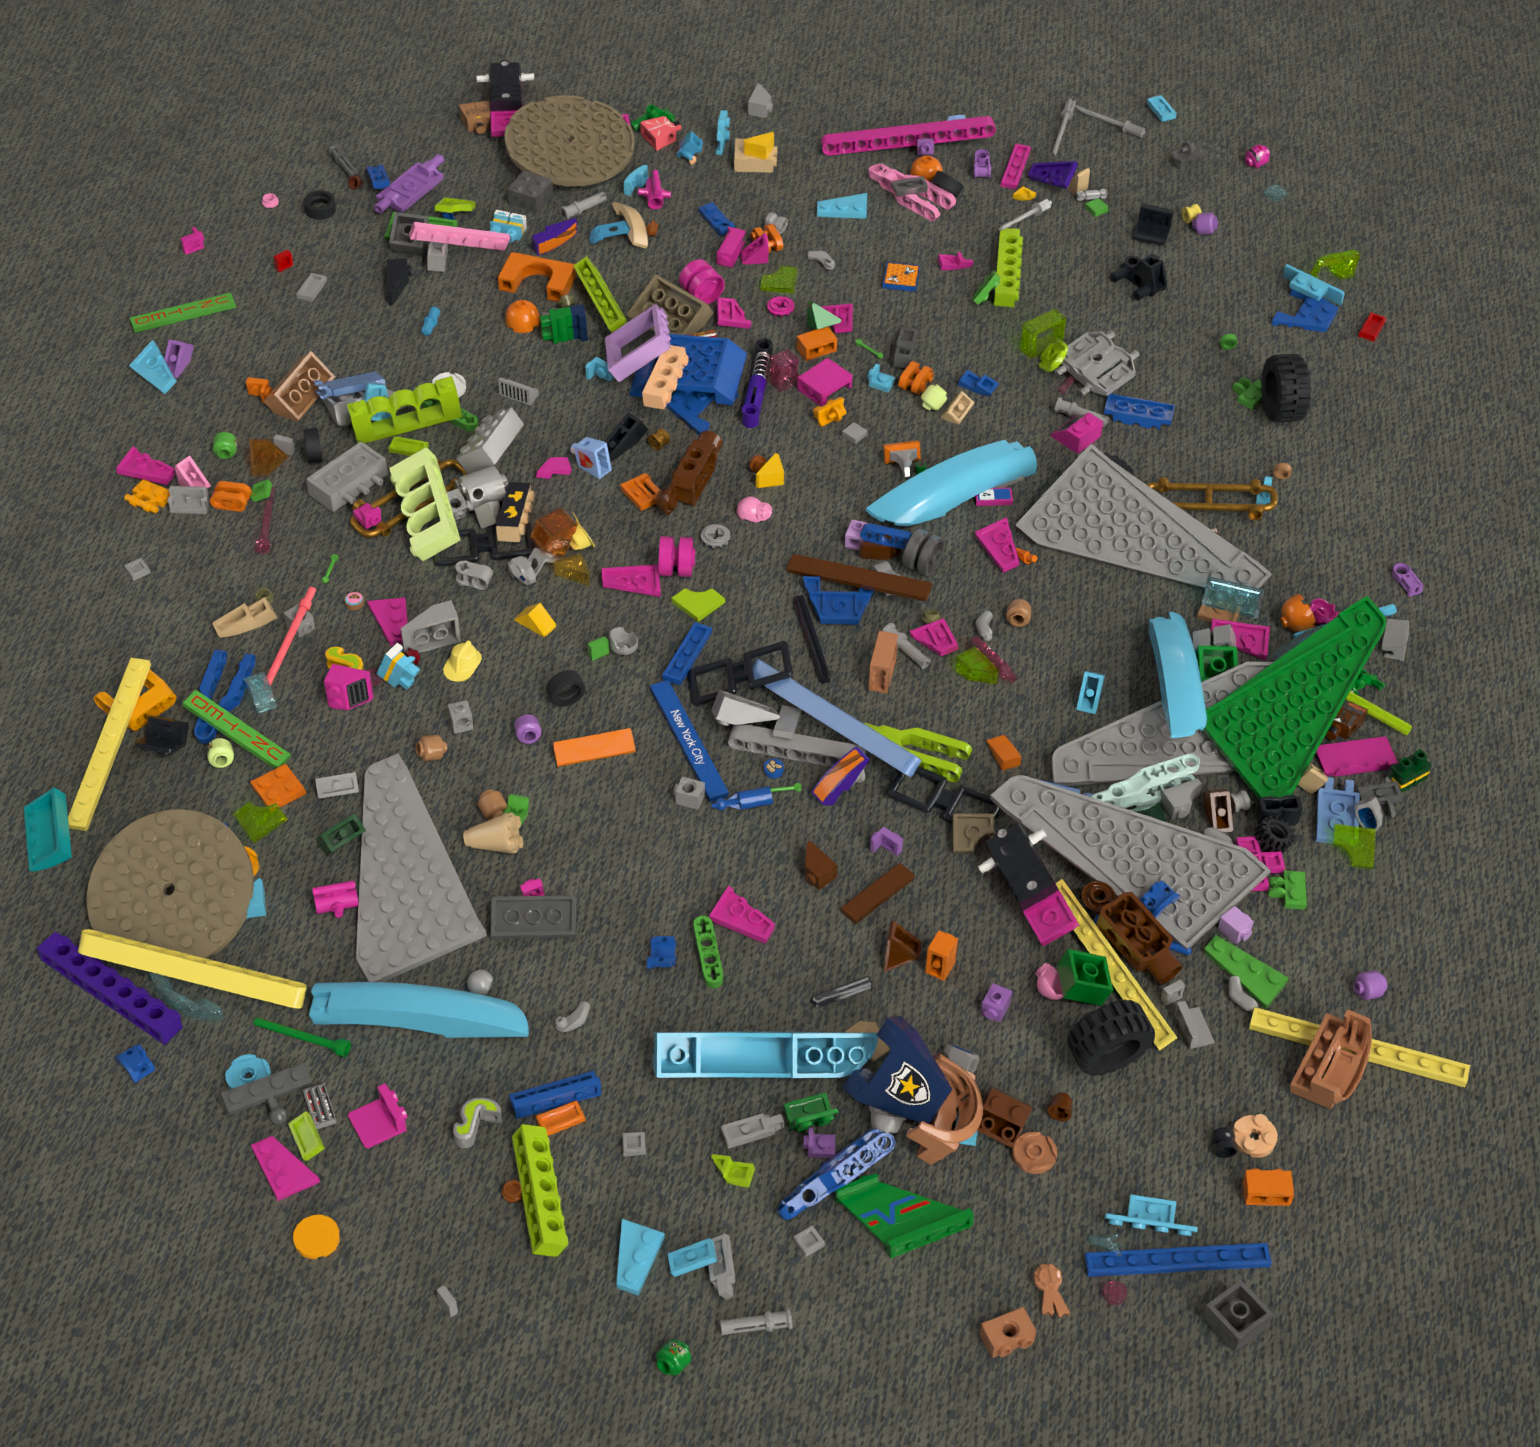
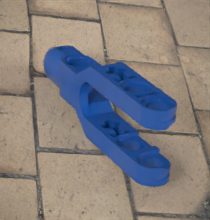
[194,649,255,744]
[777,1129,895,1220]

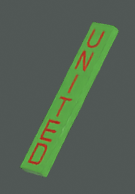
[130,293,236,333]
[183,690,290,769]

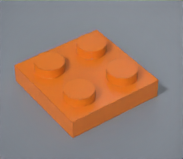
[250,764,306,812]

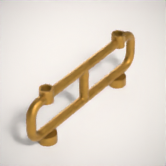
[350,457,467,538]
[1146,477,1278,521]

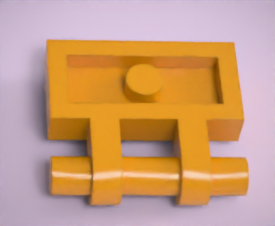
[124,479,170,513]

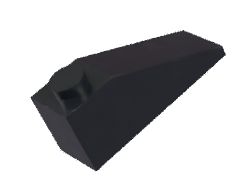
[387,258,412,306]
[604,412,648,462]

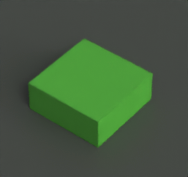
[1085,198,1109,217]
[250,480,272,502]
[588,636,609,661]

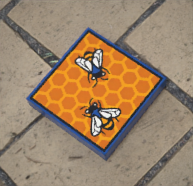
[883,262,920,292]

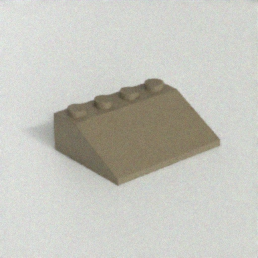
[626,274,713,335]

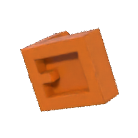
[246,377,272,404]

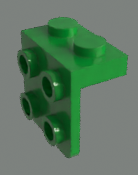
[783,1092,839,1132]

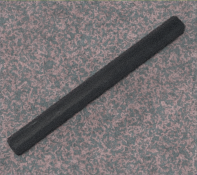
[794,595,831,684]

